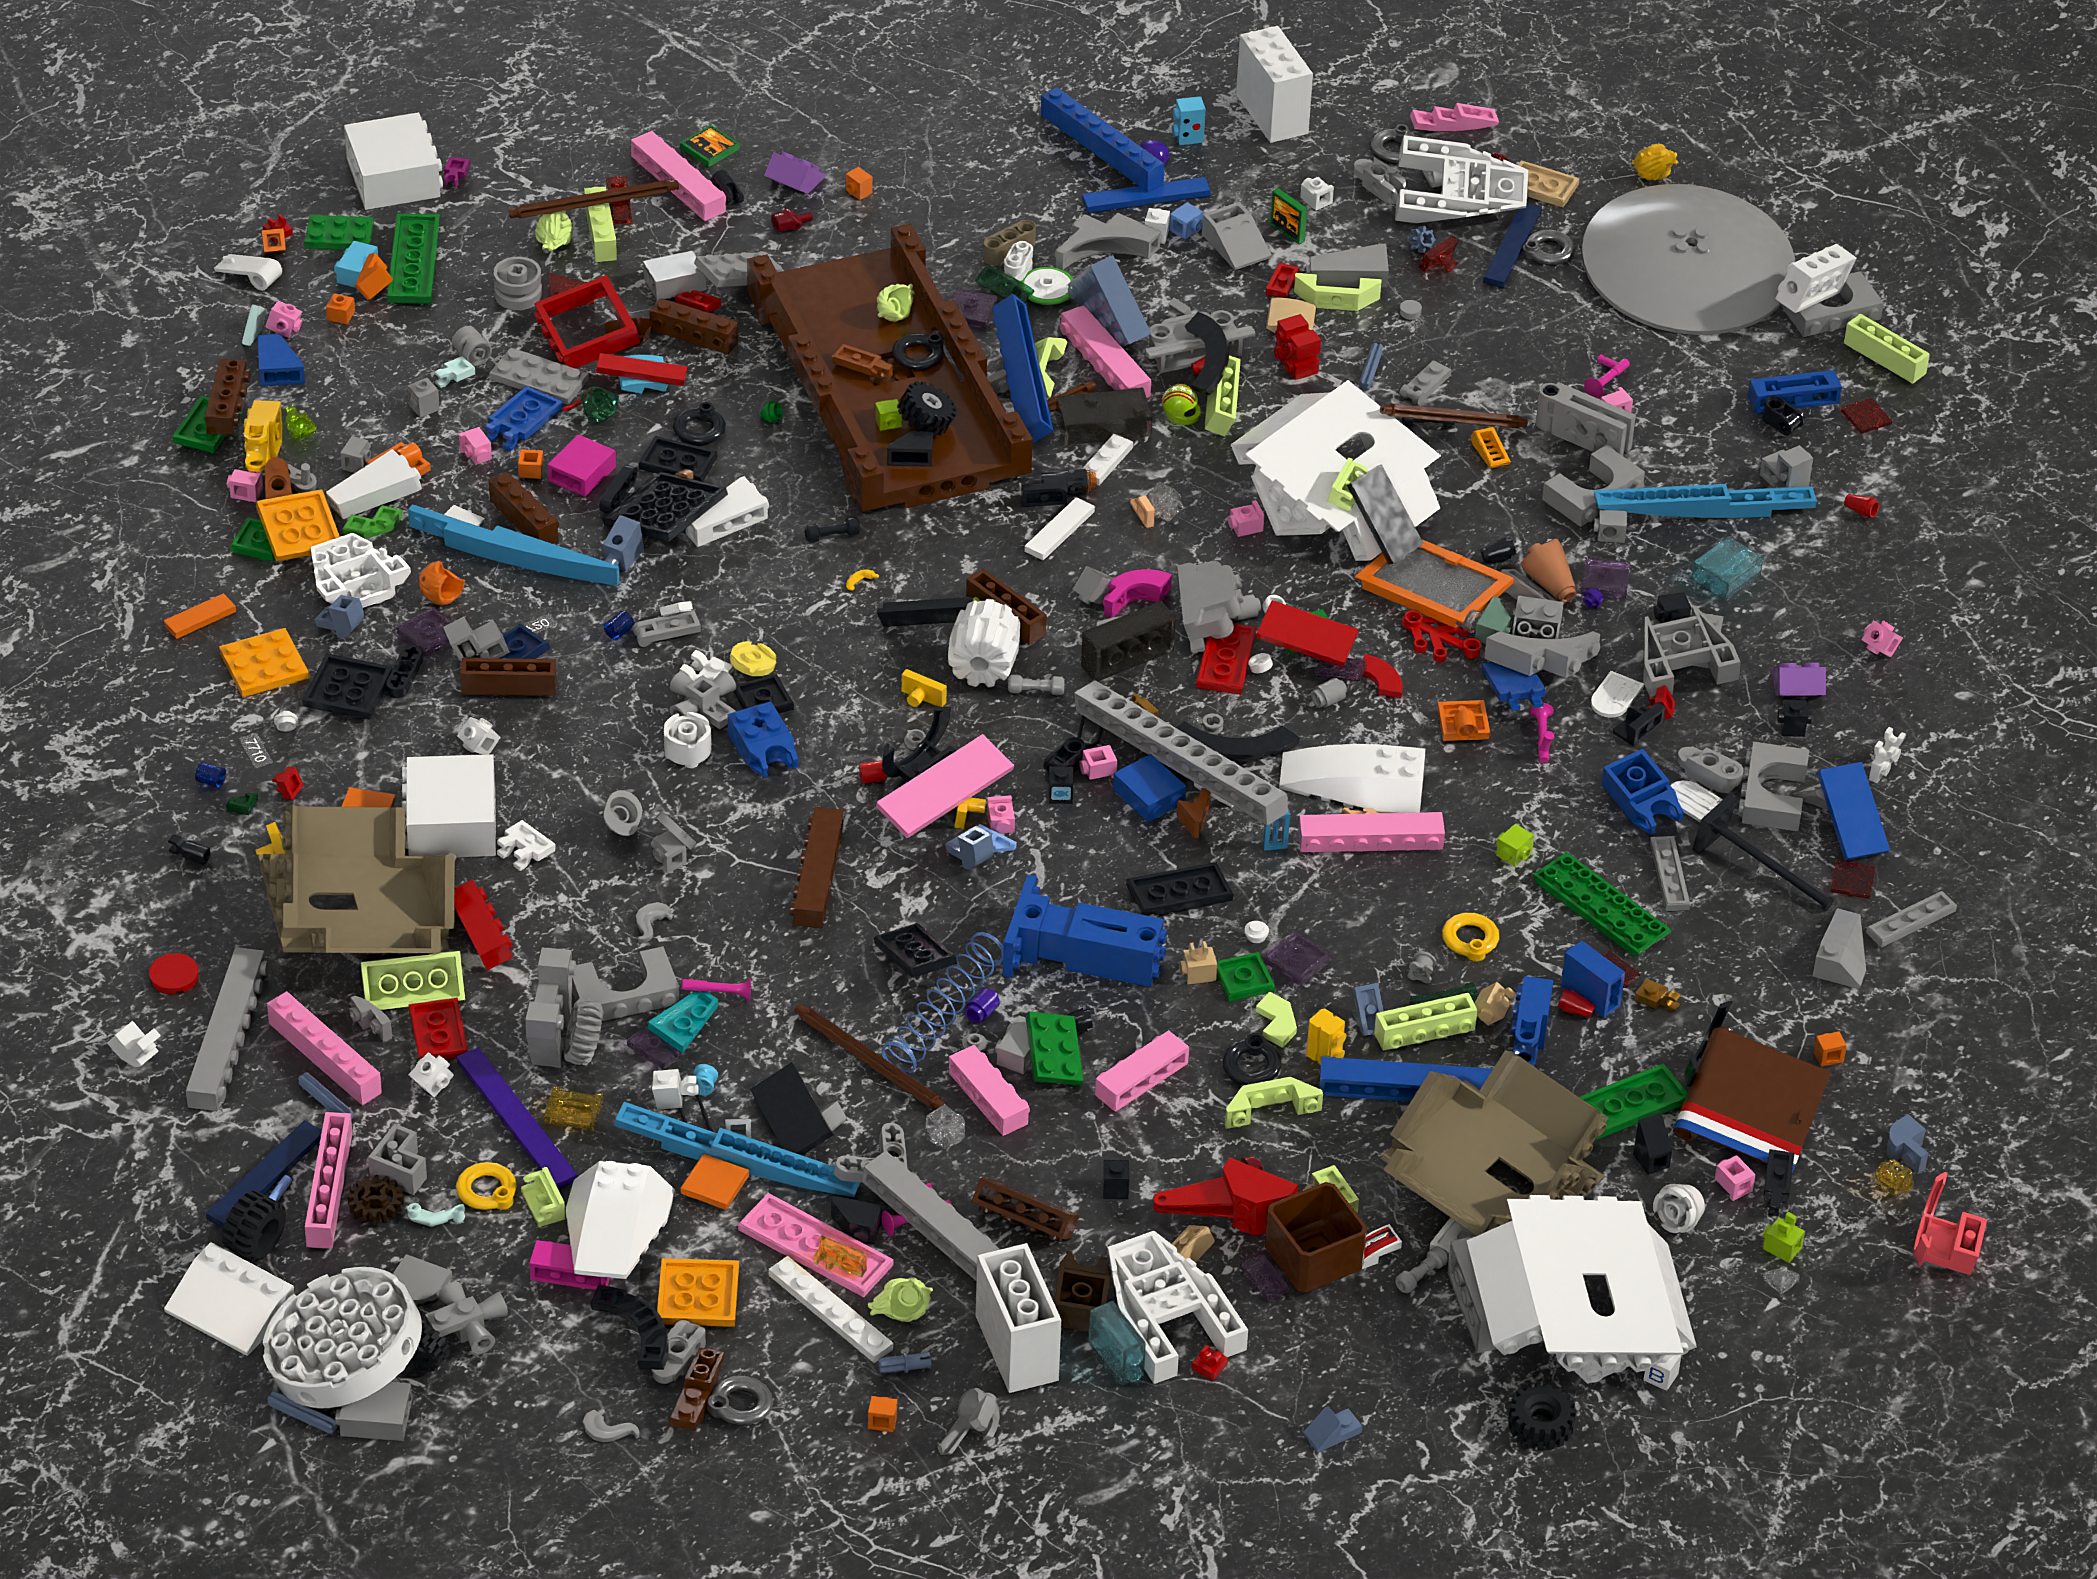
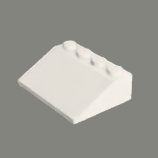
[164,1242,294,1356]

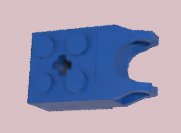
[728,701,798,778]
[1601,749,1684,835]
[1511,976,1554,1066]

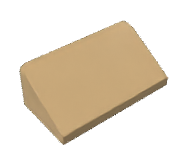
[1172,1225,1214,1263]

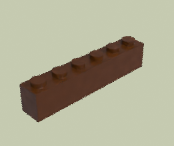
[790,807,844,928]

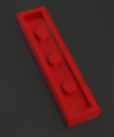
[596,353,687,386]

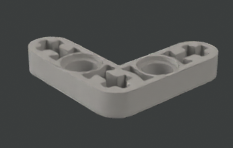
[833,1123,908,1183]

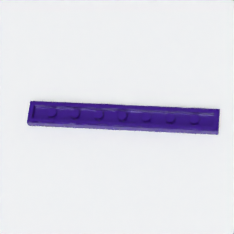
[457,1047,577,1189]

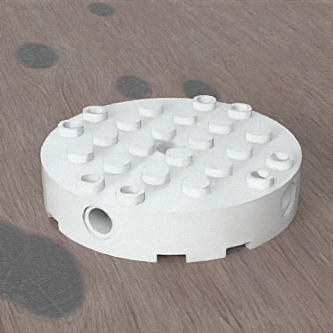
[263,1267,422,1408]

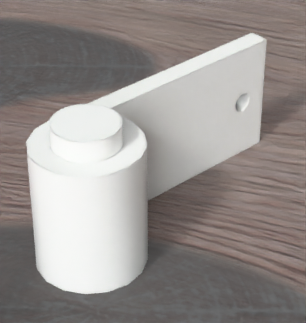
[214,254,282,291]

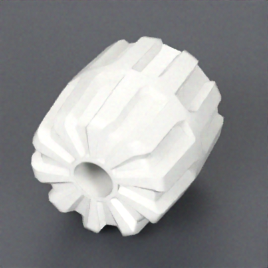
[948,599,1020,687]

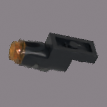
[1021,469,1097,507]

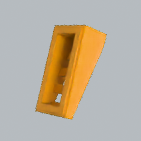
[1470,427,1511,469]

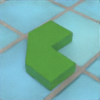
[343,505,403,539]

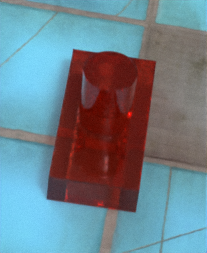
[1419,235,1459,273]

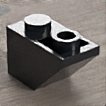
[1633,1113,1672,1175]

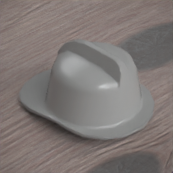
[603,790,643,836]

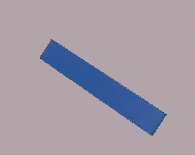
[1082,177,1210,213]

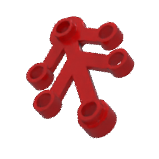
[1401,610,1482,663]

